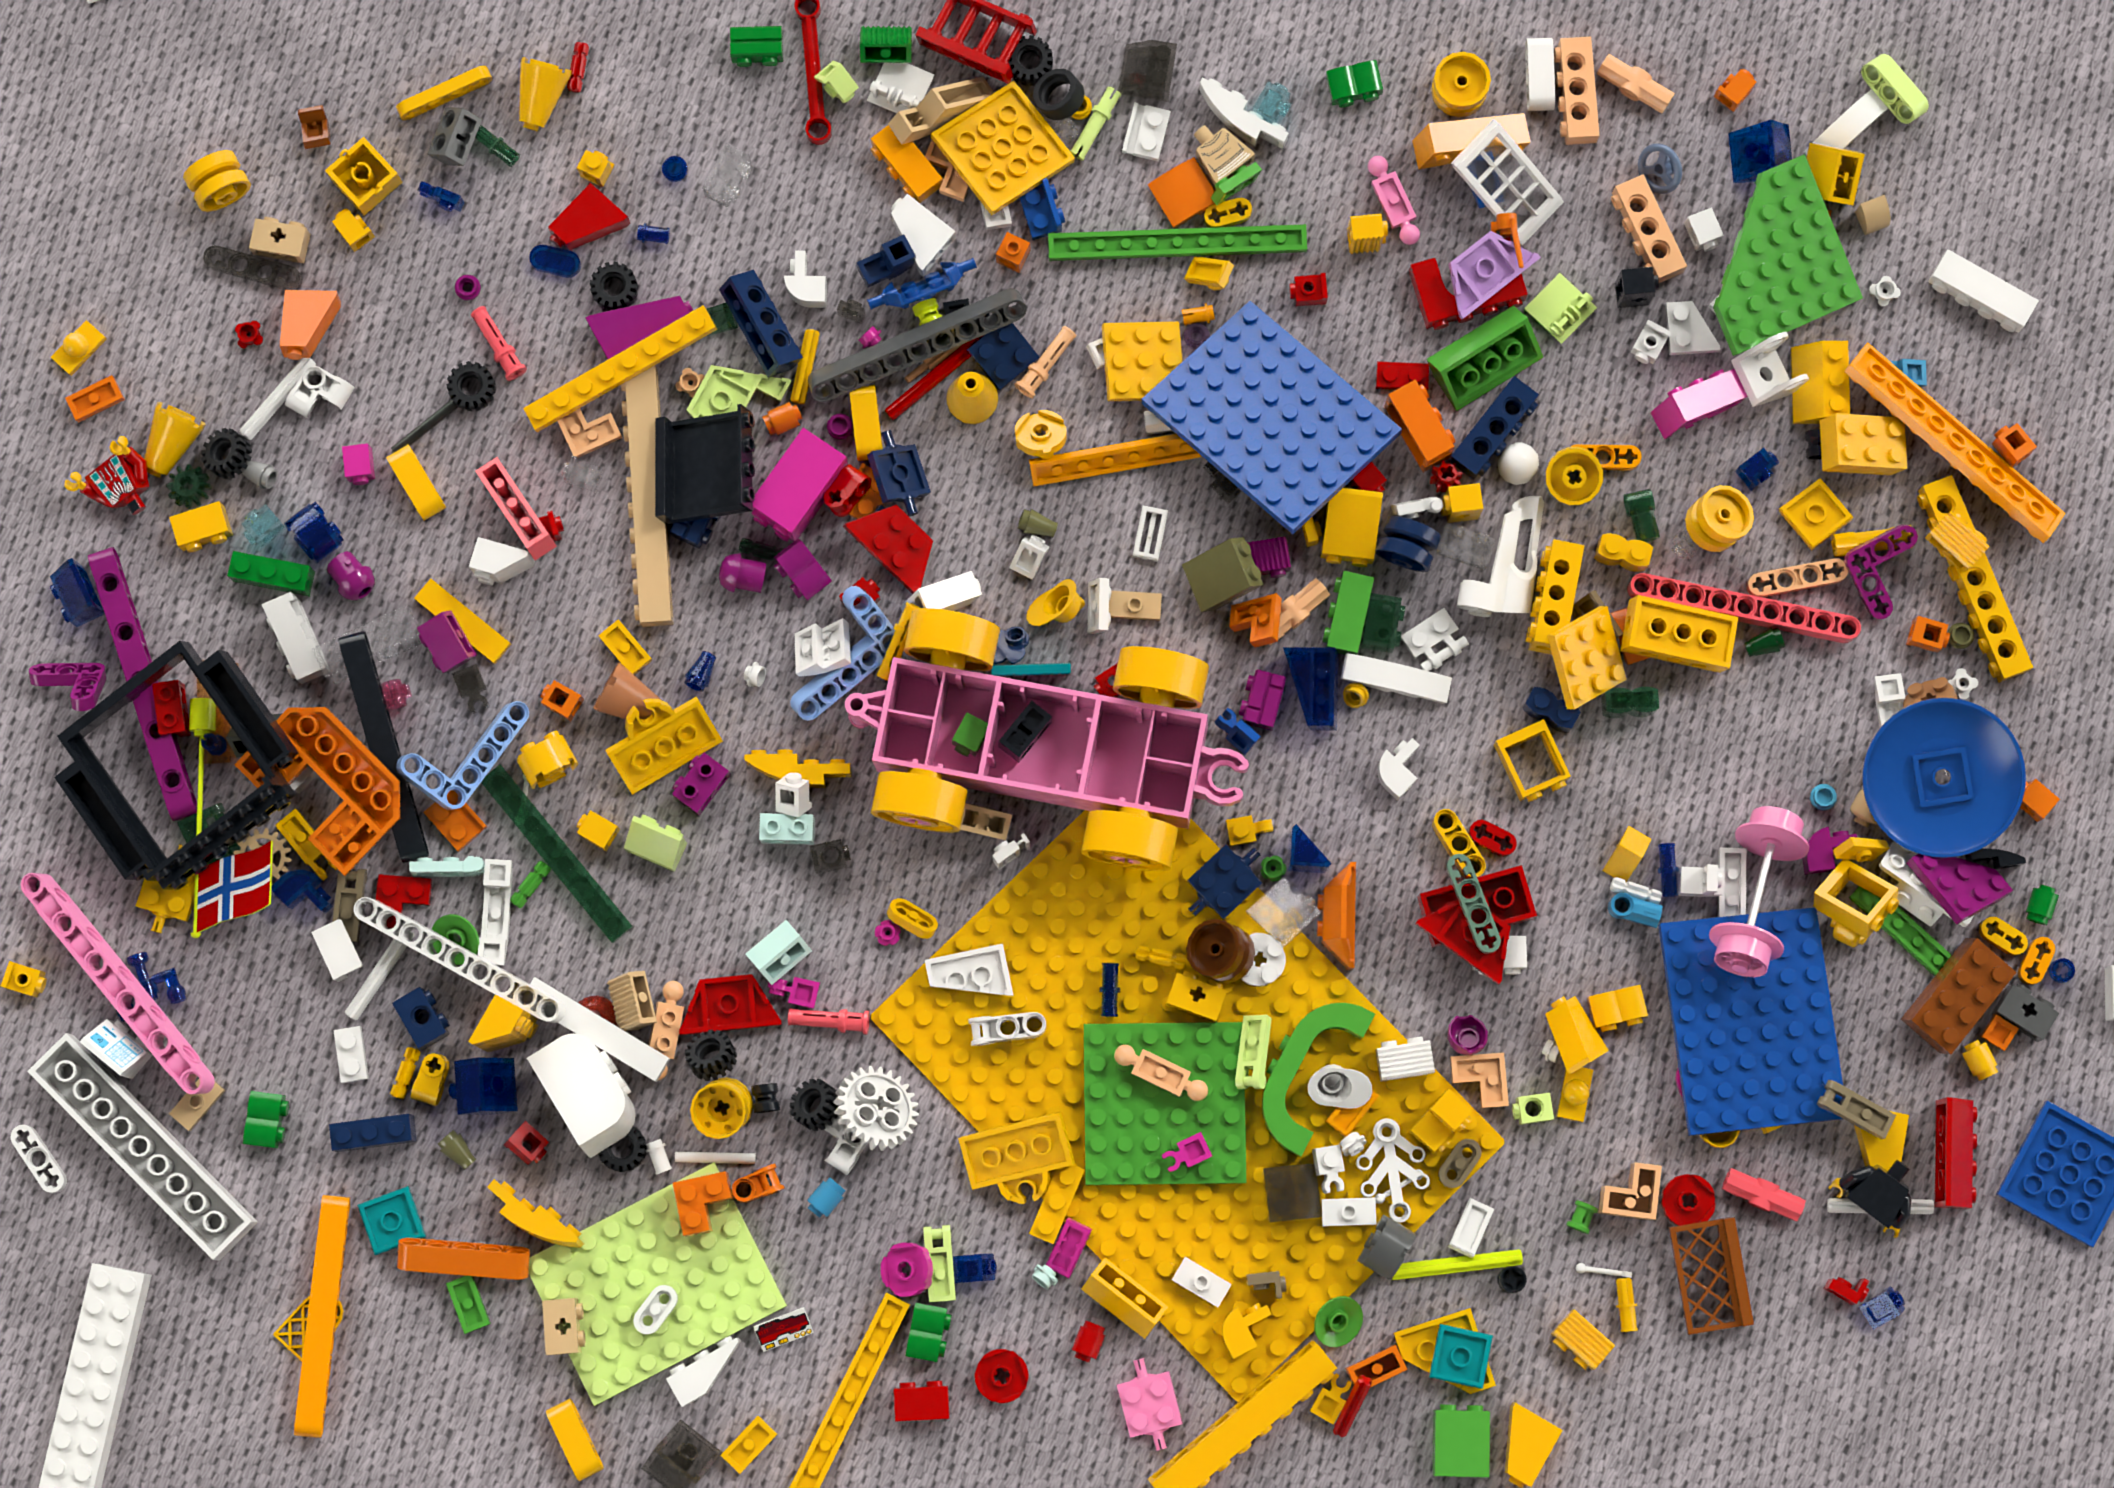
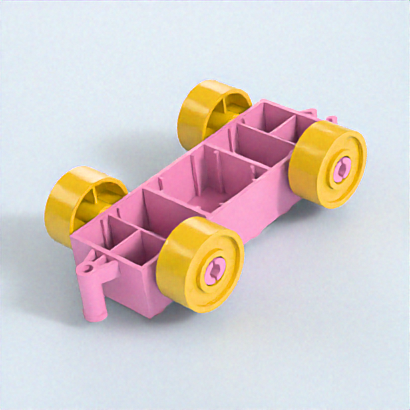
[845,608,1249,871]

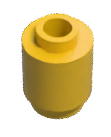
[1962,1040,1998,1081]

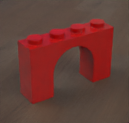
[1409,236,1528,330]

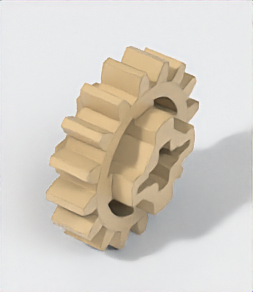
[233,828,292,880]

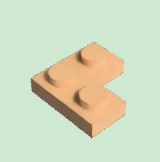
[925,139,969,202]
[558,408,622,459]
[1450,1053,1509,1108]

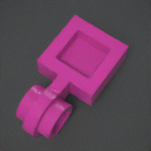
[767,977,820,1009]

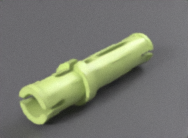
[1070,86,1122,161]

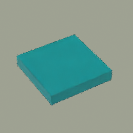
[357,1186,427,1255]
[1429,1324,1493,1389]

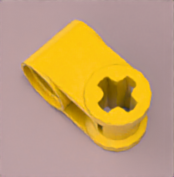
[410,1053,450,1106]

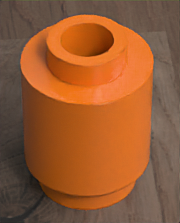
[762,402,803,435]

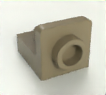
[1246,1271,1286,1299]

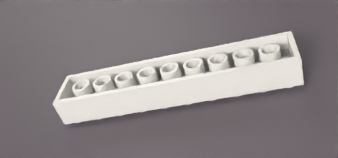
[27,1033,258,1261]
[39,1263,152,1488]

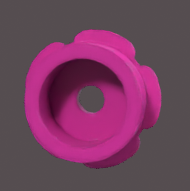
[858,326,882,349]
[875,920,901,946]

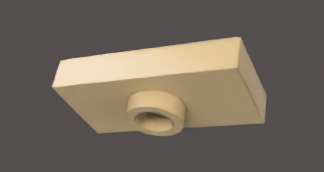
[1109,591,1162,621]
[169,1079,226,1131]

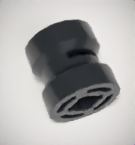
[1805,429,1822,460]
[751,1083,780,1113]
[1497,1266,1527,1293]

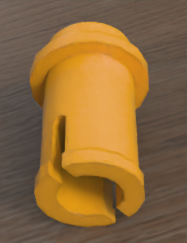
[1182,303,1215,326]

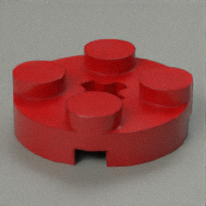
[1660,1174,1716,1226]
[975,1349,1029,1403]

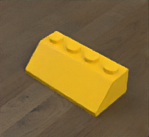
[468,994,538,1053]

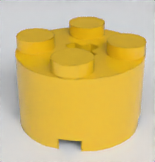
[517,731,579,789]

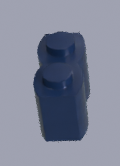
[1522,687,1581,733]

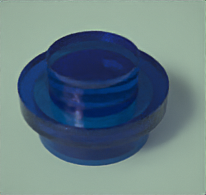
[662,156,688,182]

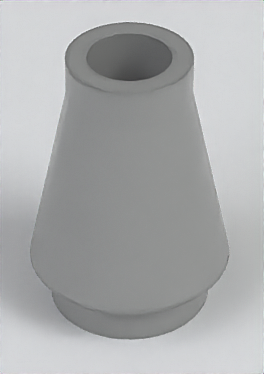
[240,461,278,489]

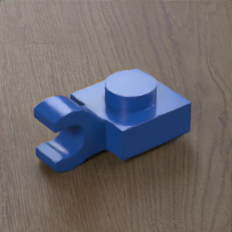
[1214,708,1261,755]

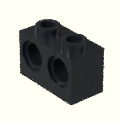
[998,701,1052,763]

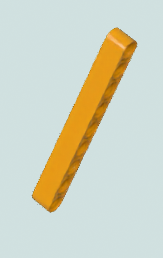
[294,1195,350,1438]

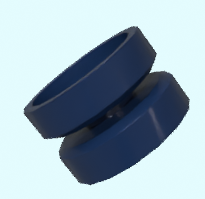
[1375,516,1441,572]

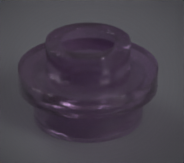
[1184,323,1210,349]

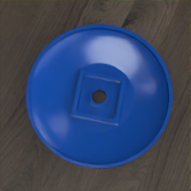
[1862,698,2026,858]

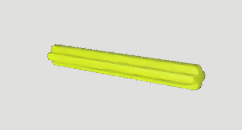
[1392,1249,1523,1280]

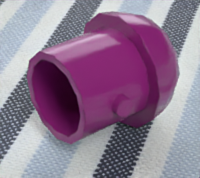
[326,551,375,601]
[719,554,766,593]

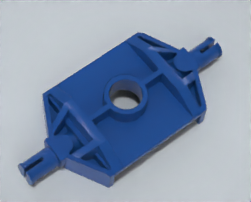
[867,258,977,310]

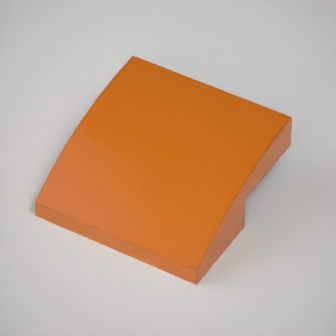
[1147,157,1215,228]

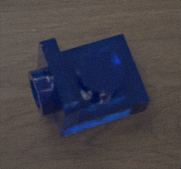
[953,1253,997,1283]
[1859,1286,1905,1330]

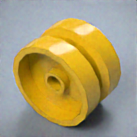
[1431,52,1491,117]
[183,150,251,212]
[1546,447,1603,505]
[1685,485,1754,552]

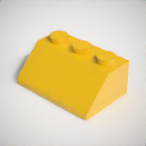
[1791,341,1850,424]

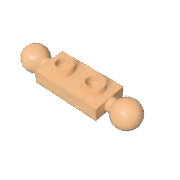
[648,981,684,1080]
[1114,1045,1208,1101]

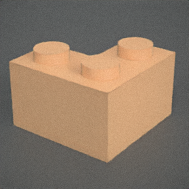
[1598,1162,1662,1221]

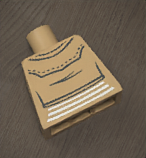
[1194,125,1255,190]

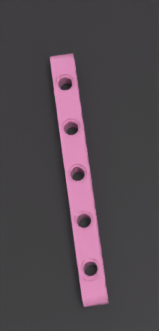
[21,873,215,1094]

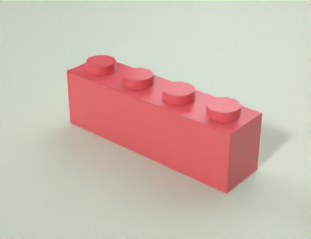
[475,457,557,560]

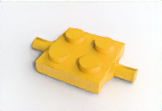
[136,845,195,934]

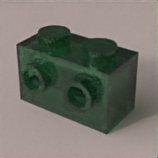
[1361,593,1406,653]

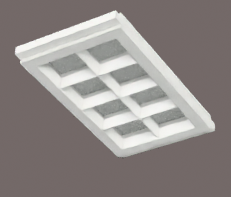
[1451,119,1564,245]

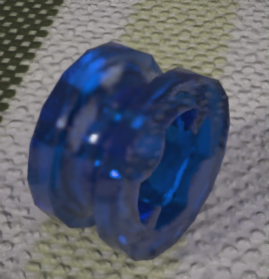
[2049,958,2075,983]

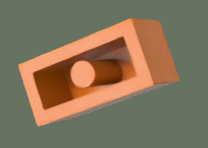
[1345,1345,1408,1388]

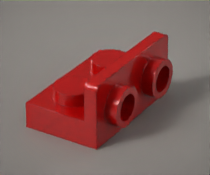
[152,679,191,737]

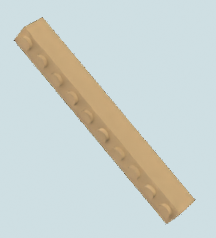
[621,366,674,627]

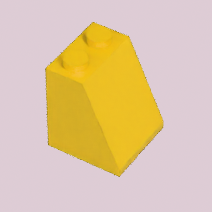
[1320,488,1383,567]

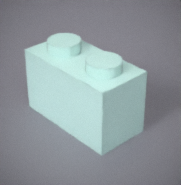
[746,920,812,985]

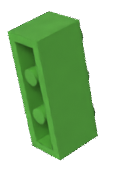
[1322,571,1374,655]

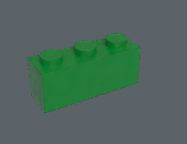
[227,551,315,597]

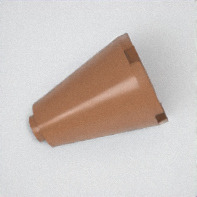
[593,663,663,719]

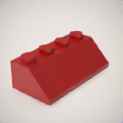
[1934,1097,1977,1209]

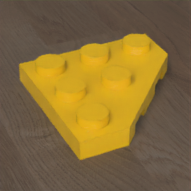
[1393,1308,1496,1394]

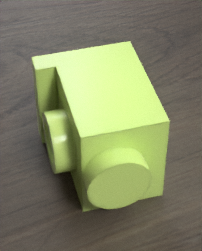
[814,61,859,103]

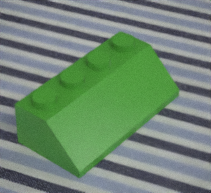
[1426,305,1543,411]

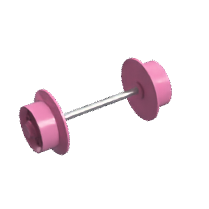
[1709,806,1809,977]

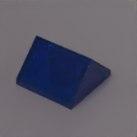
[1287,824,1332,873]

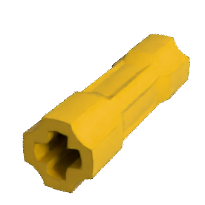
[1831,525,1912,557]

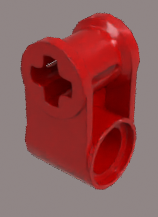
[824,464,872,517]

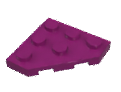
[1906,853,2013,925]

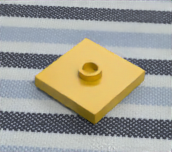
[1779,478,1854,551]

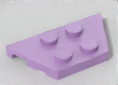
[1448,231,1541,319]

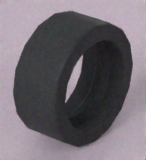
[1033,68,1085,120]

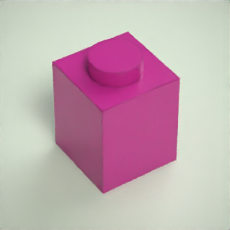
[342,443,375,485]

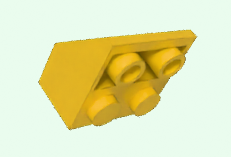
[1806,143,1865,205]

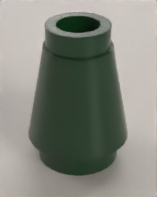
[1744,627,1785,657]

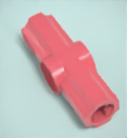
[1722,1168,1806,1222]

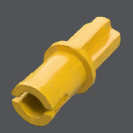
[1616,1278,1638,1332]

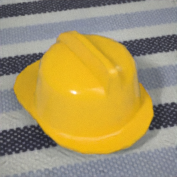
[1027,579,1085,626]

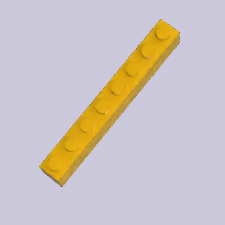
[1147,1340,1337,1488]

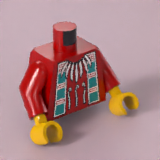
[64,436,149,515]

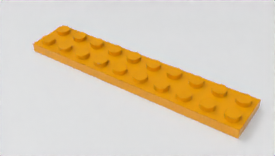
[1844,342,2065,543]

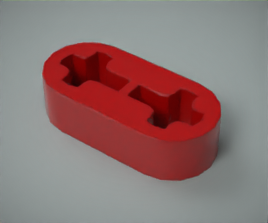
[1468,820,1517,857]

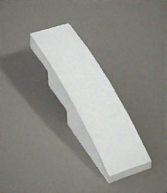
[1340,653,1452,704]

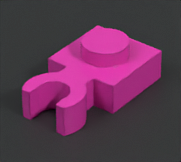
[1162,1132,1212,1172]

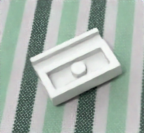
[1122,102,1171,162]
[992,833,1030,870]

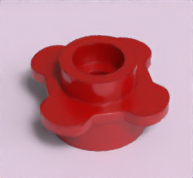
[235,320,263,349]

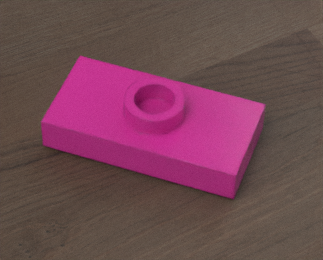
[1046,1217,1092,1278]

